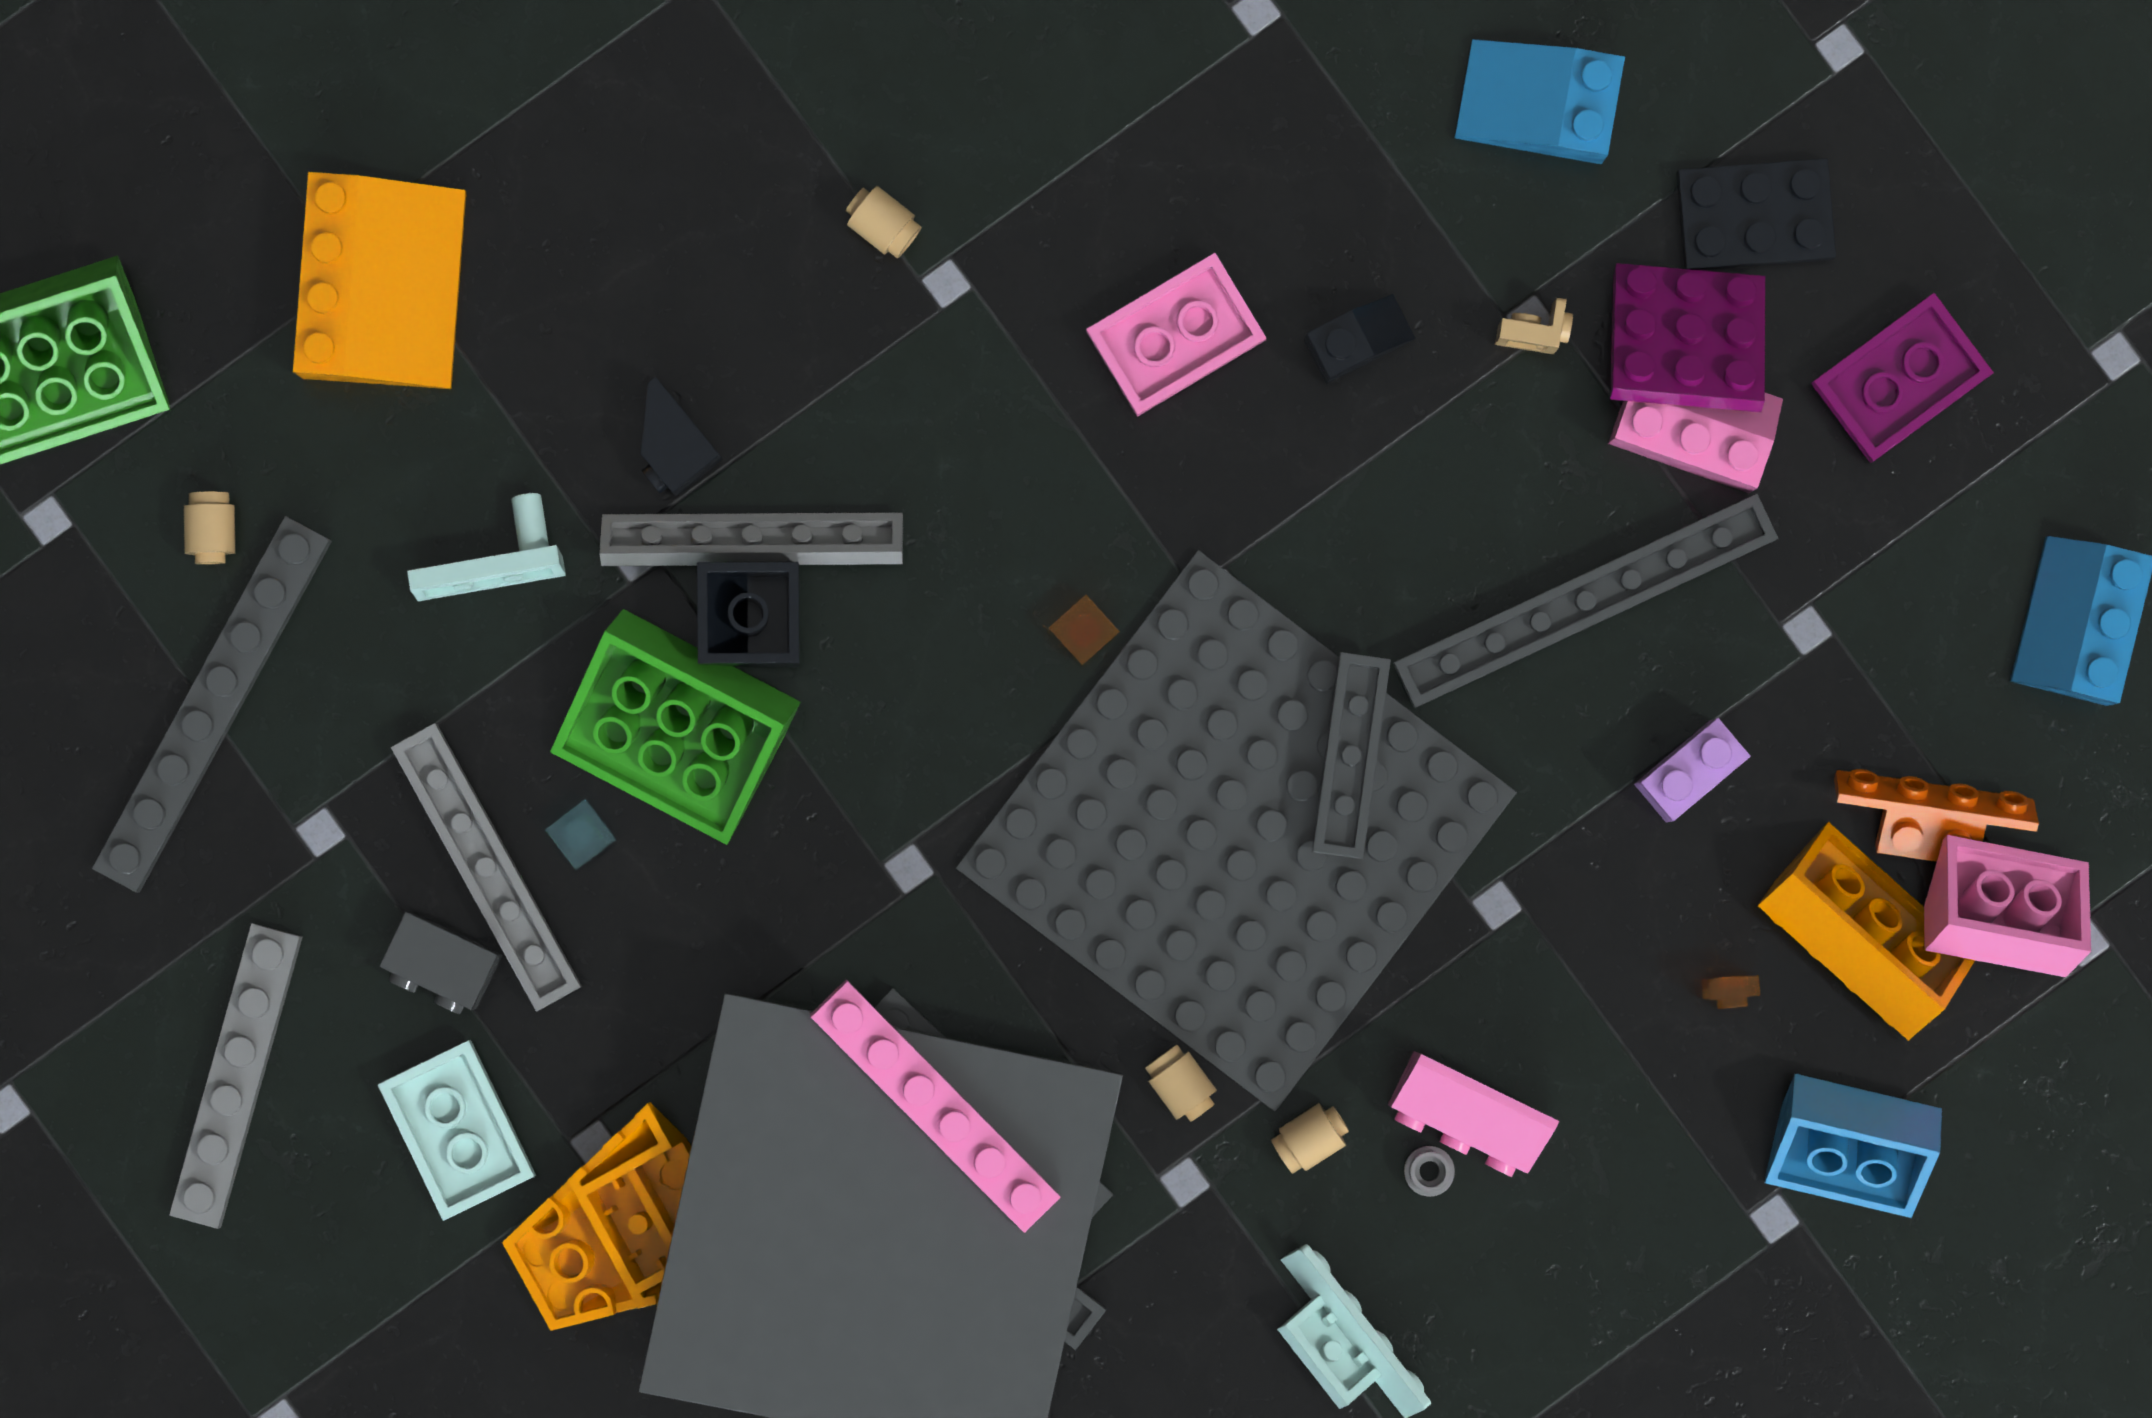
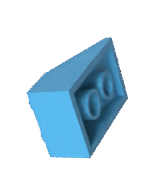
[1455,39,1625,164]

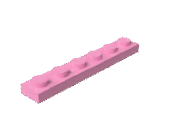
[810,979,1061,1233]

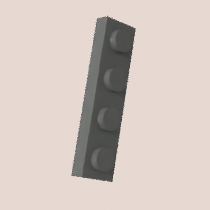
[1312,652,1391,859]

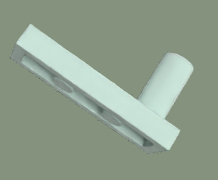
[407,493,566,601]

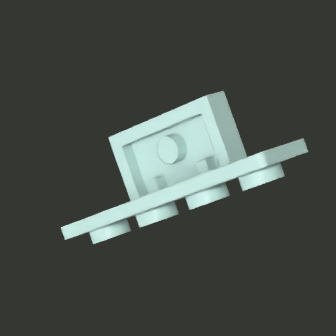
[1277,1244,1431,1418]

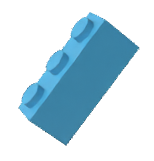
[2010,536,2152,706]
[1765,1074,1942,1218]

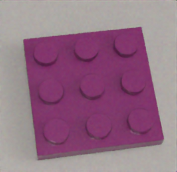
[1610,263,1765,412]

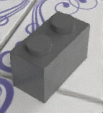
[380,912,503,1014]

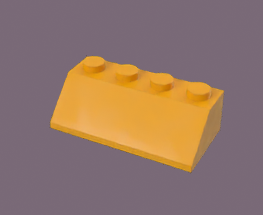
[1758,822,1975,1041]

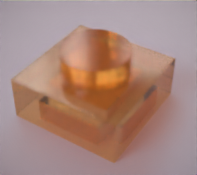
[1049,595,1120,666]
[1702,975,1760,1009]

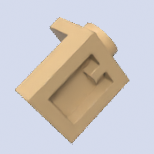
[1495,298,1573,355]

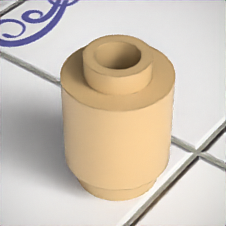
[845,186,922,258]
[184,491,235,565]
[1145,1045,1217,1122]
[1271,1103,1349,1174]

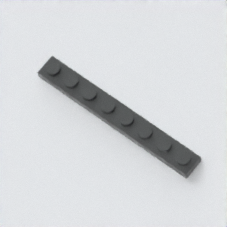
[1393,494,1779,708]
[92,516,332,893]

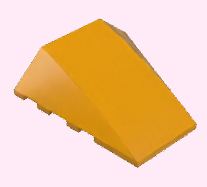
[502,1102,691,1331]

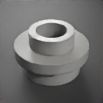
[1404,1146,1455,1197]

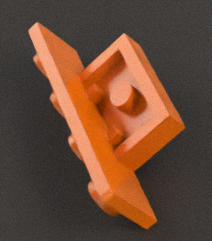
[1834,769,2039,862]

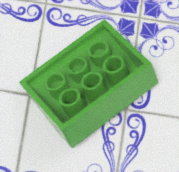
[0,256,170,464]
[550,609,801,845]

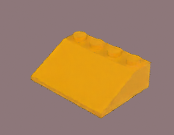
[293,172,466,389]

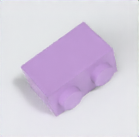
[1634,718,1751,822]

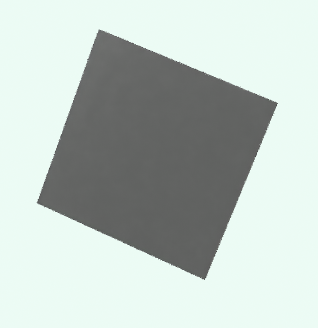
[956,550,1517,1111]
[639,993,1123,1418]

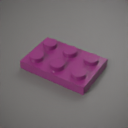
[1811,293,1994,463]

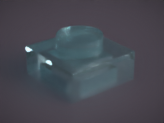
[545,799,617,870]

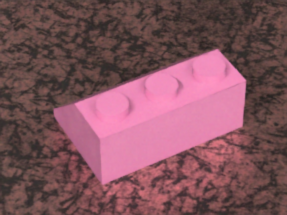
[1608,393,1783,493]
[1924,835,2091,977]
[1388,1051,1559,1177]

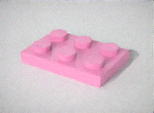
[1086,253,1266,417]

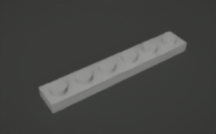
[600,513,903,566]
[391,723,582,1012]
[169,923,303,1229]

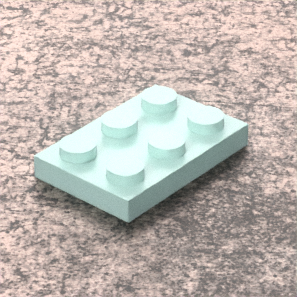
[378,1040,536,1221]

